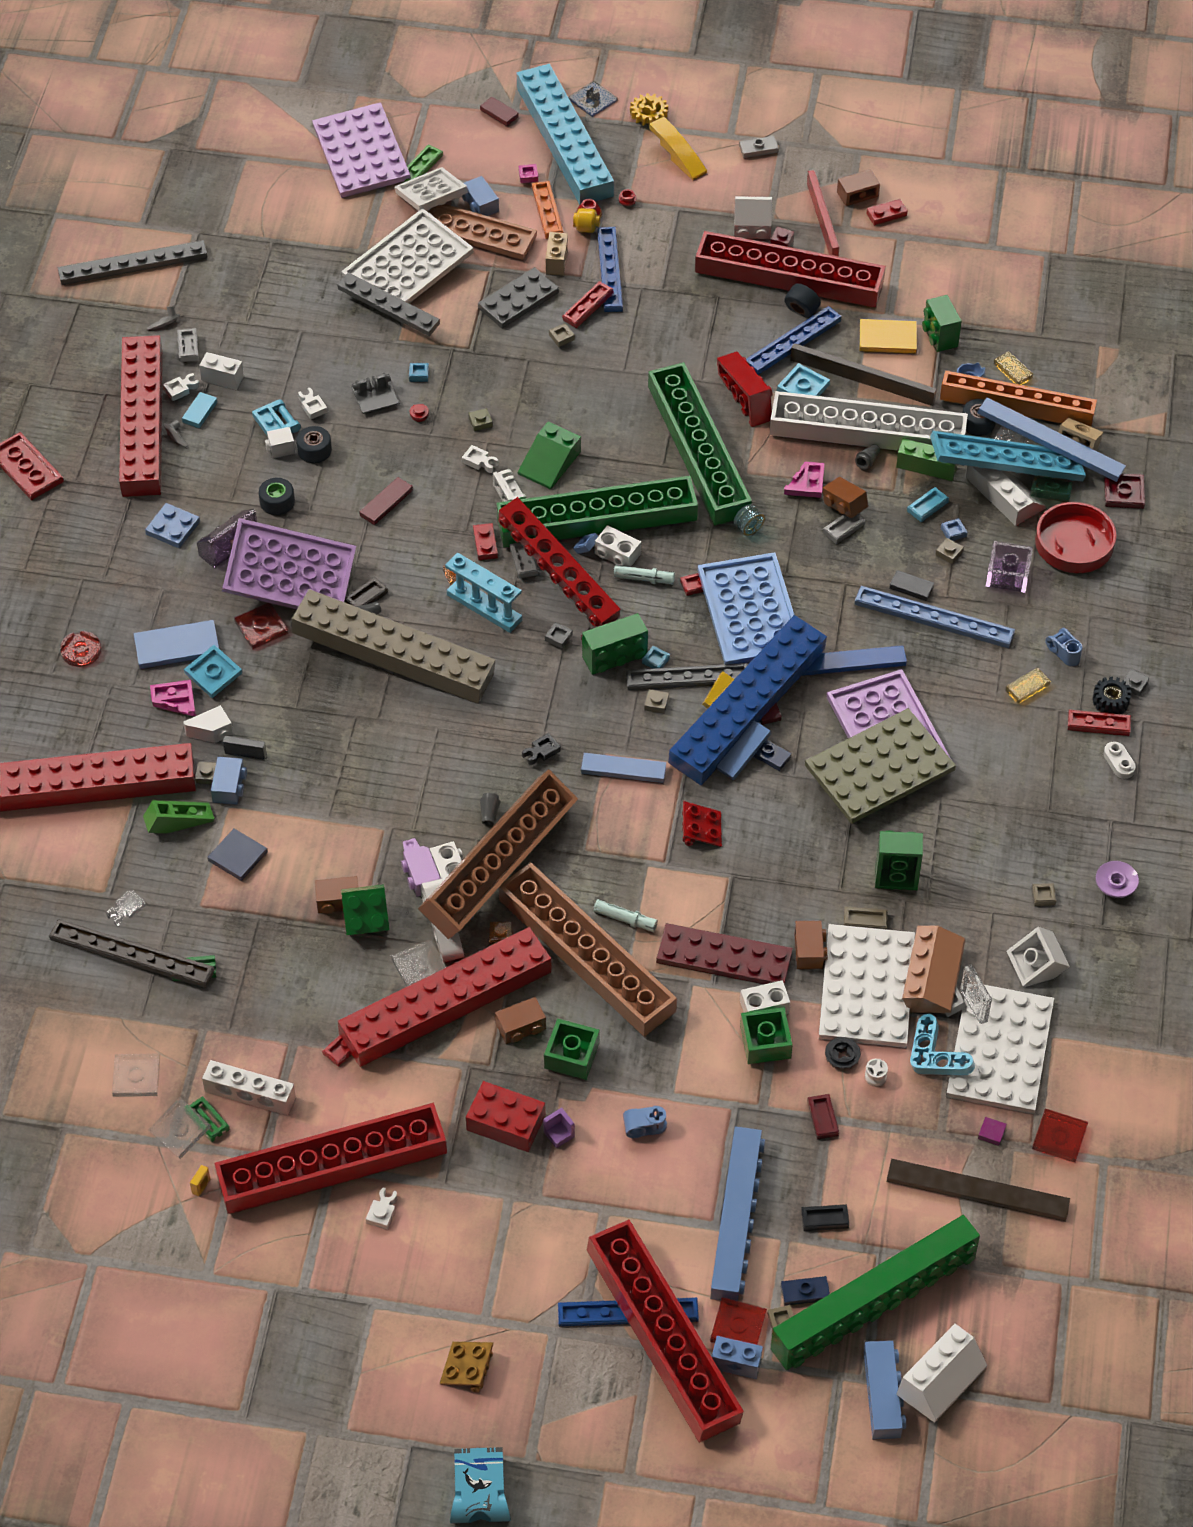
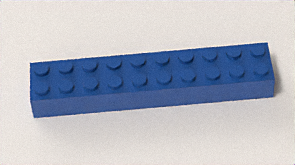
[668,615,827,785]

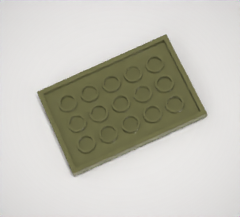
[805,708,956,824]

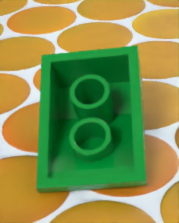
[518,421,581,490]

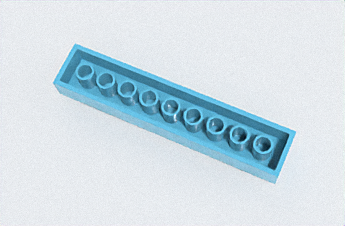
[516,64,614,205]

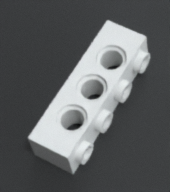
[202,1060,296,1116]

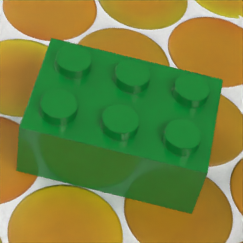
[582,613,648,675]
[875,830,923,890]

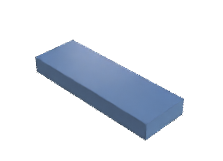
[717,721,771,780]

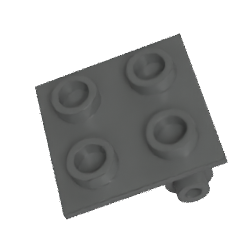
[351,373,399,414]

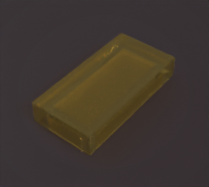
[994,351,1033,385]
[1005,667,1051,704]

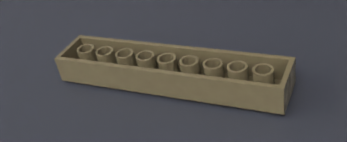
[292,589,496,704]

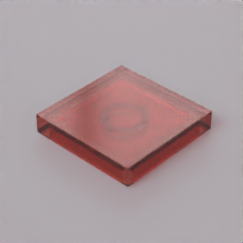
[234,603,289,650]
[1032,1108,1088,1163]
[710,1298,767,1345]

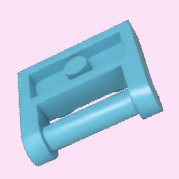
[252,399,301,437]

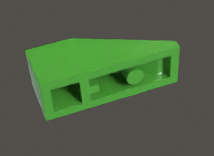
[143,800,214,833]

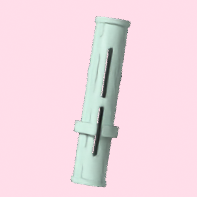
[614,565,675,585]
[593,899,658,933]

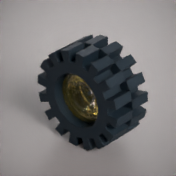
[1092,677,1131,714]

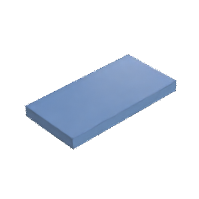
[133,620,219,669]

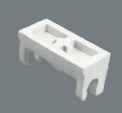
[493,469,527,502]

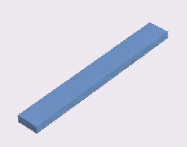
[978,398,1126,482]
[855,586,1015,649]

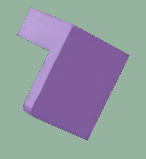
[543,1108,575,1148]

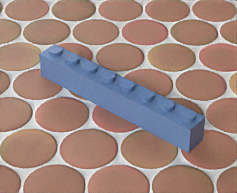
[710,1126,765,1303]

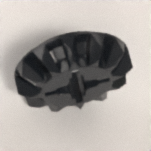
[825,1037,860,1070]

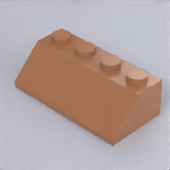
[902,926,966,1013]

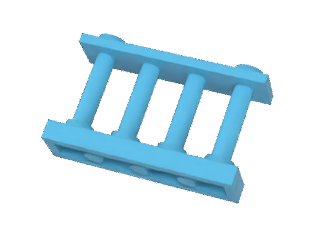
[445,552,522,633]

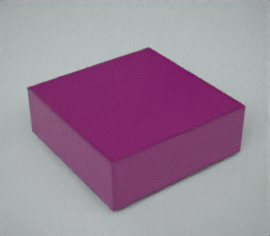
[978,1117,1007,1146]

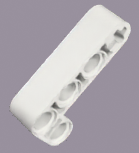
[421,878,464,963]

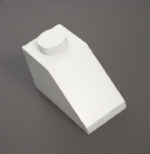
[183,705,233,743]

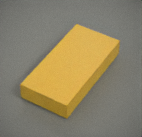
[702,671,735,708]

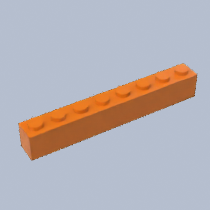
[940,370,1097,427]

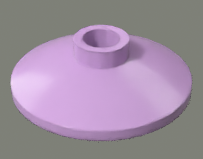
[1096,861,1139,898]

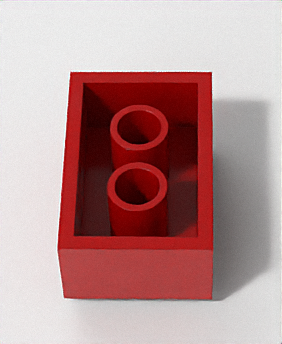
[466,1081,546,1153]

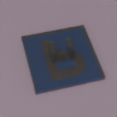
[568,81,618,117]

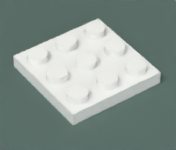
[395,167,468,211]

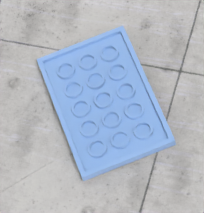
[697,552,794,665]

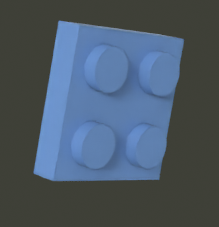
[145,503,200,549]

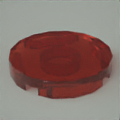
[60,631,101,667]

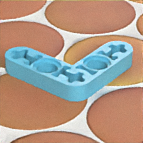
[910,1014,975,1075]

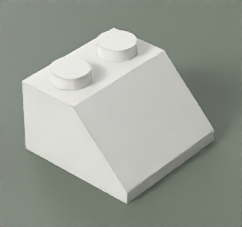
[734,196,772,239]
[1007,927,1070,987]

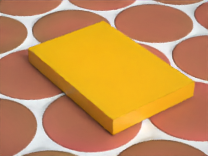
[859,319,917,354]

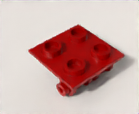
[682,801,722,847]

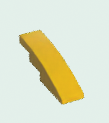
[649,116,707,180]

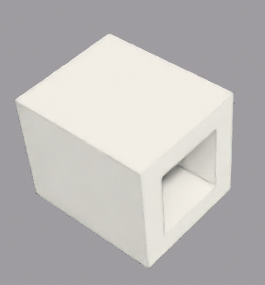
[265,427,295,458]

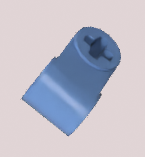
[1045,628,1082,666]
[623,1106,667,1138]

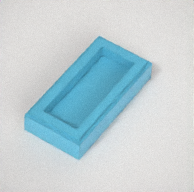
[182,392,218,428]
[907,487,949,522]

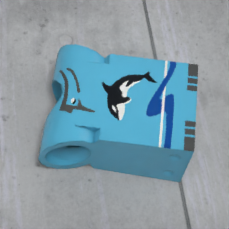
[450,1447,511,1524]

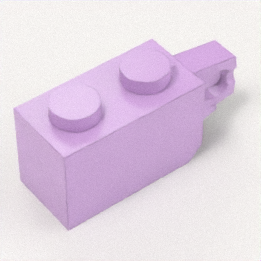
[401,838,440,897]

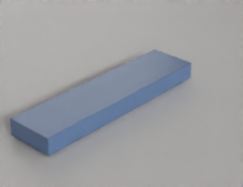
[581,753,666,783]

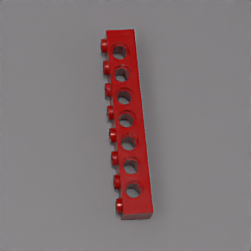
[498,497,621,627]

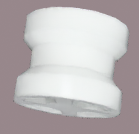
[865,1058,888,1087]

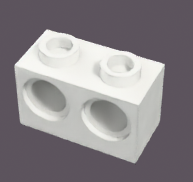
[595,525,641,567]
[429,841,463,880]
[740,980,790,1014]

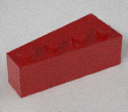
[717,351,773,427]

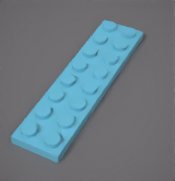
[930,431,1086,481]

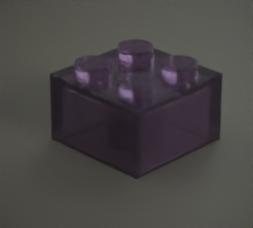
[986,541,1033,593]

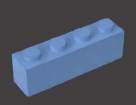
[863,1341,906,1439]

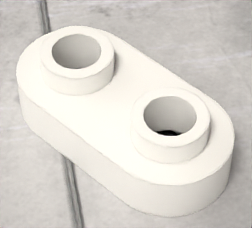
[1104,742,1136,779]

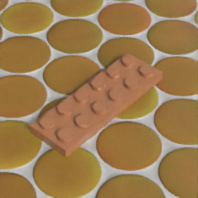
[429,204,537,260]

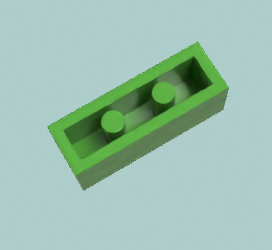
[896,438,958,481]

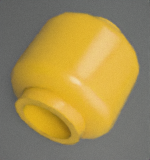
[573,208,600,233]

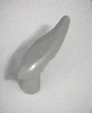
[147,305,180,331]
[164,420,188,448]

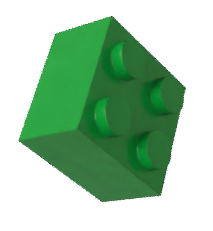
[922,295,962,352]
[341,884,390,935]
[740,1007,793,1064]
[544,1018,600,1080]

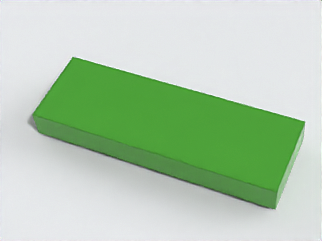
[402,144,443,183]

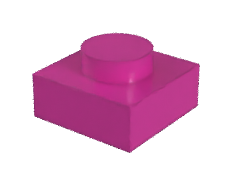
[518,164,538,183]

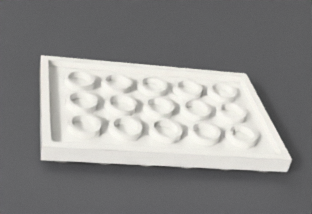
[342,208,474,303]
[819,924,915,1048]
[946,982,1054,1114]

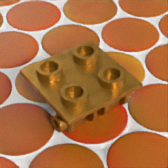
[440,1341,494,1392]

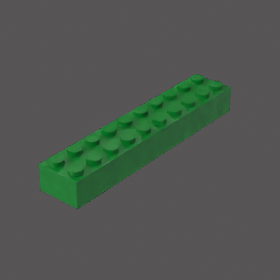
[648,362,752,526]
[496,476,698,548]
[770,1214,980,1371]

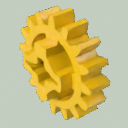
[630,93,668,126]

